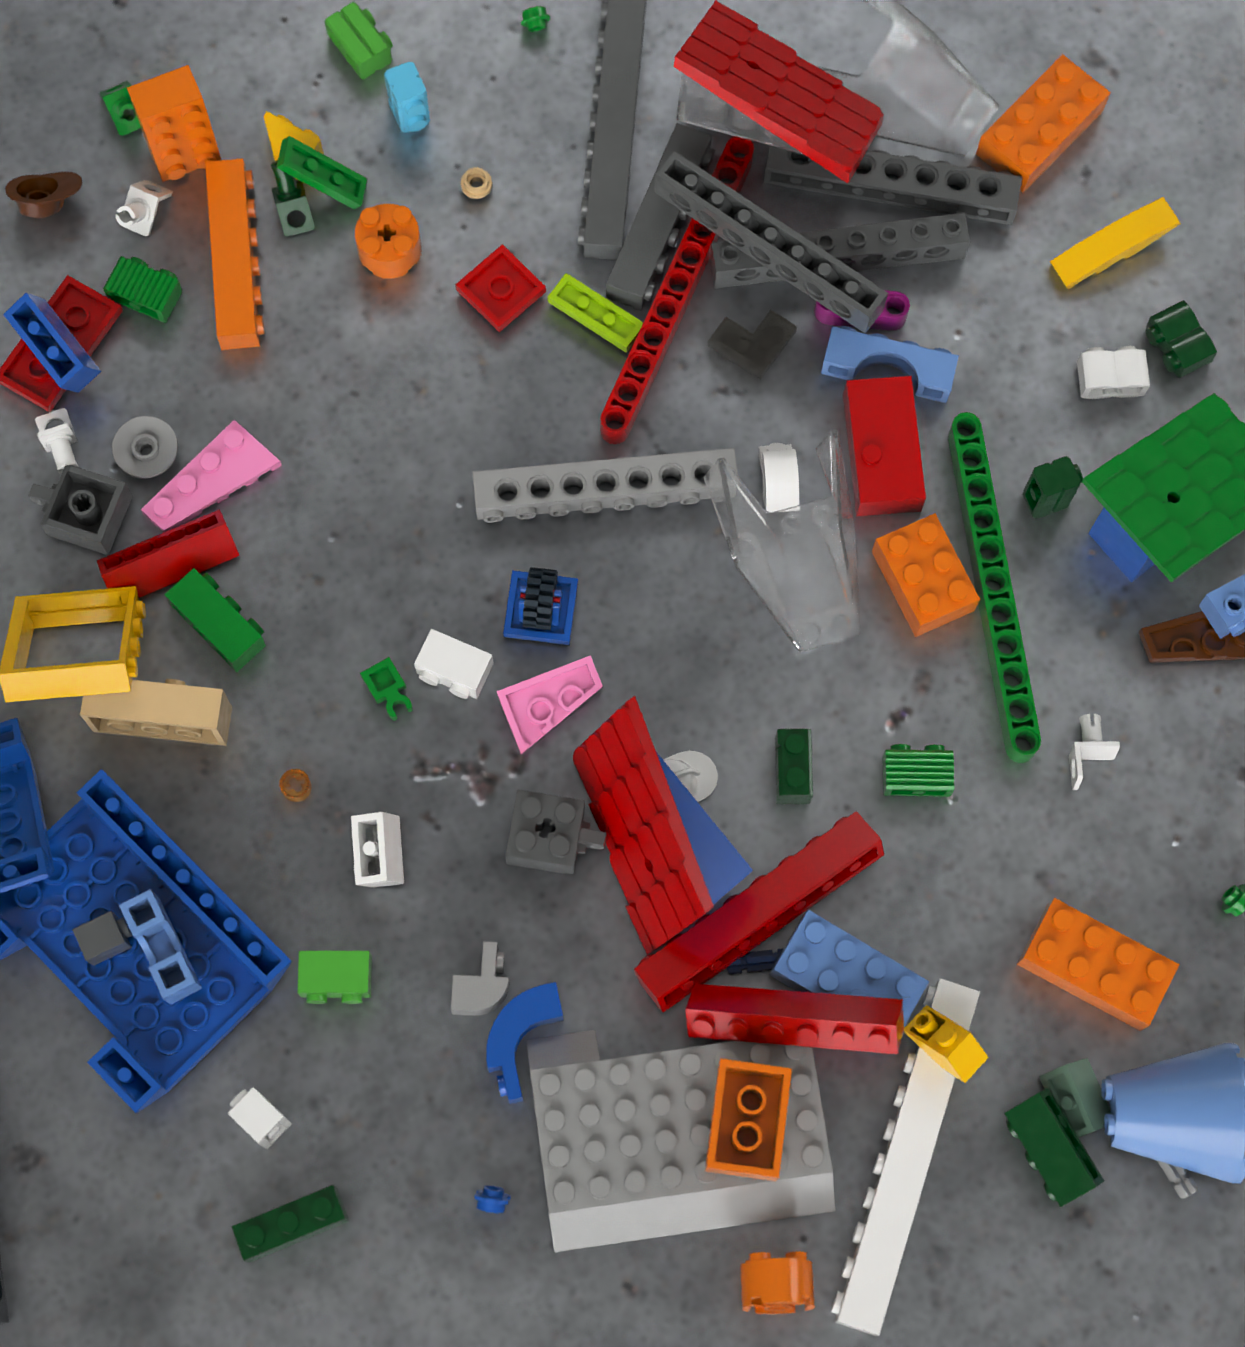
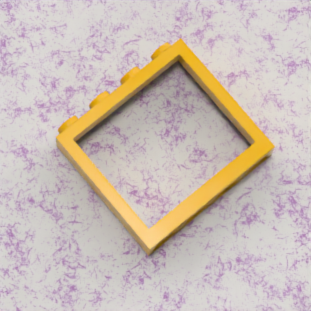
[0,586,146,702]

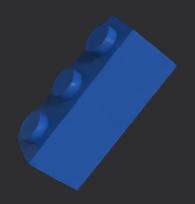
[3,292,101,393]

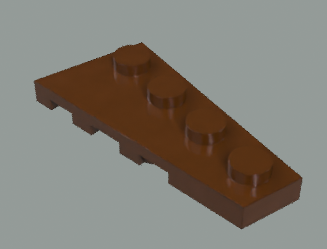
[1139,611,1245,663]

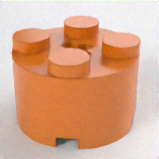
[355,203,422,279]
[740,1251,815,1314]

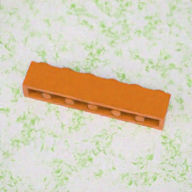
[205,158,265,350]

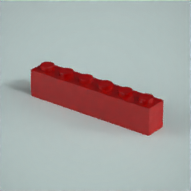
[685,984,904,1054]

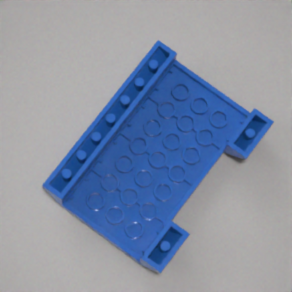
[0,769,292,1113]

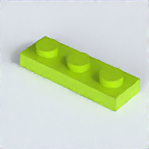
[547,273,644,353]

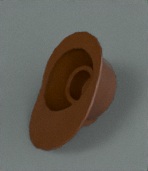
[5,171,83,218]

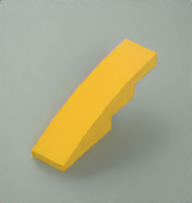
[1050,197,1181,290]

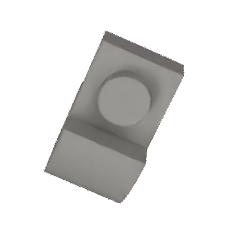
[451,941,510,1016]

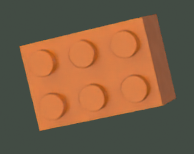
[872,513,980,637]
[705,1058,792,1181]

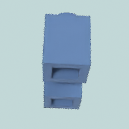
[119,889,202,1004]

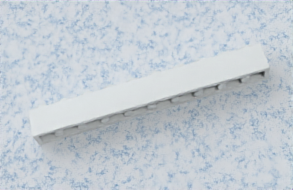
[831,978,980,1336]

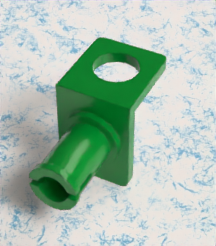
[99,81,141,136]

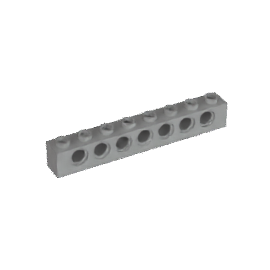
[472,448,739,522]

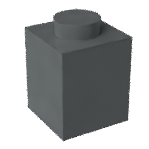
[72,911,132,966]

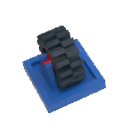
[503,567,578,645]

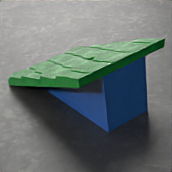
[1082,393,1245,582]

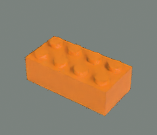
[976,54,1111,193]
[127,65,222,182]
[1017,898,1180,1031]

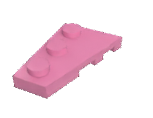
[496,655,603,755]

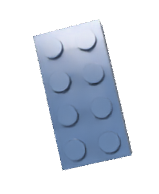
[769,910,929,1026]

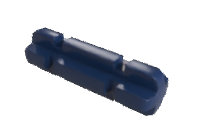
[726,948,784,975]

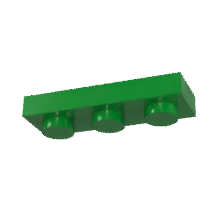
[276,136,368,210]

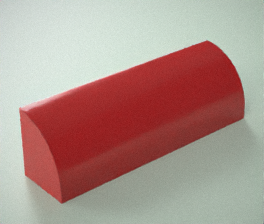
[96,509,240,598]

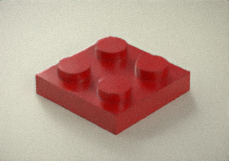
[455,244,546,332]

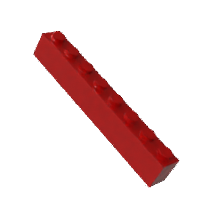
[634,811,885,1013]

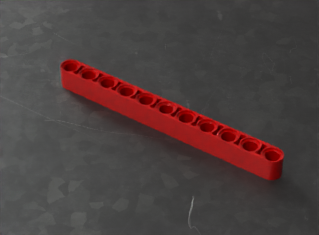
[600,135,754,445]

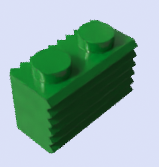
[103,256,182,323]
[882,744,955,797]

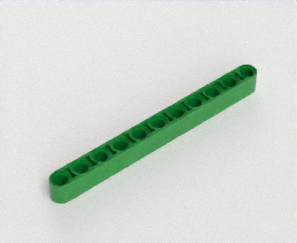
[948,412,1041,763]

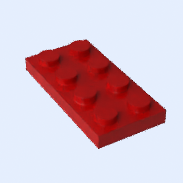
[0,275,123,413]

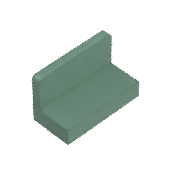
[1039,1058,1111,1138]

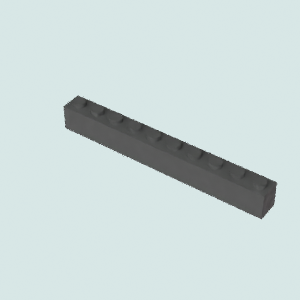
[578,0,646,260]

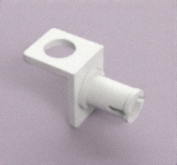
[116,180,173,236]
[35,408,78,474]
[1069,714,1120,790]

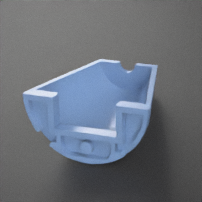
[1102,1043,1245,1184]

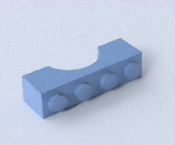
[821,326,959,403]

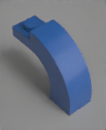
[486,982,564,1104]

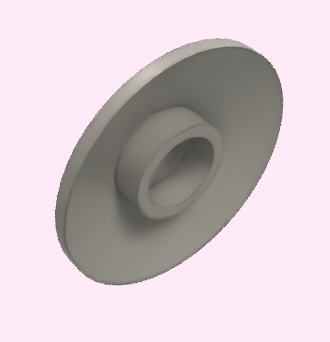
[112,416,178,478]

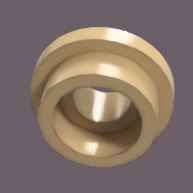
[461,167,492,199]

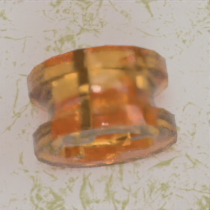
[279,769,312,802]

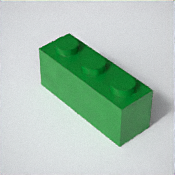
[164,568,266,673]

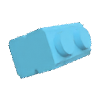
[384,61,430,133]

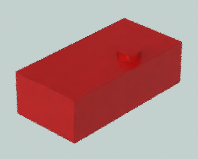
[843,376,926,516]

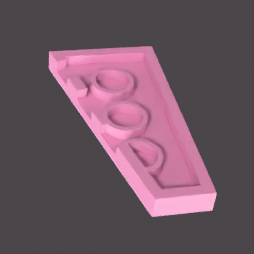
[141,420,282,533]

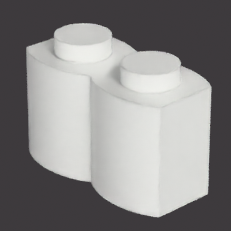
[1077,346,1150,399]

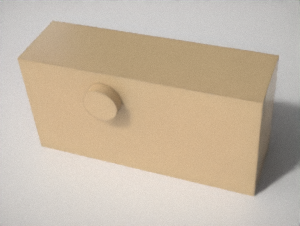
[80,679,233,746]

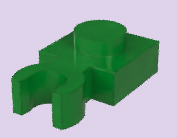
[360,657,413,721]

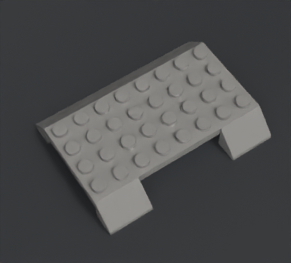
[526,1030,835,1252]

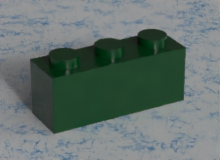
[1004,1088,1104,1207]
[231,1185,349,1263]

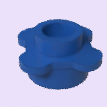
[474,1185,511,1213]

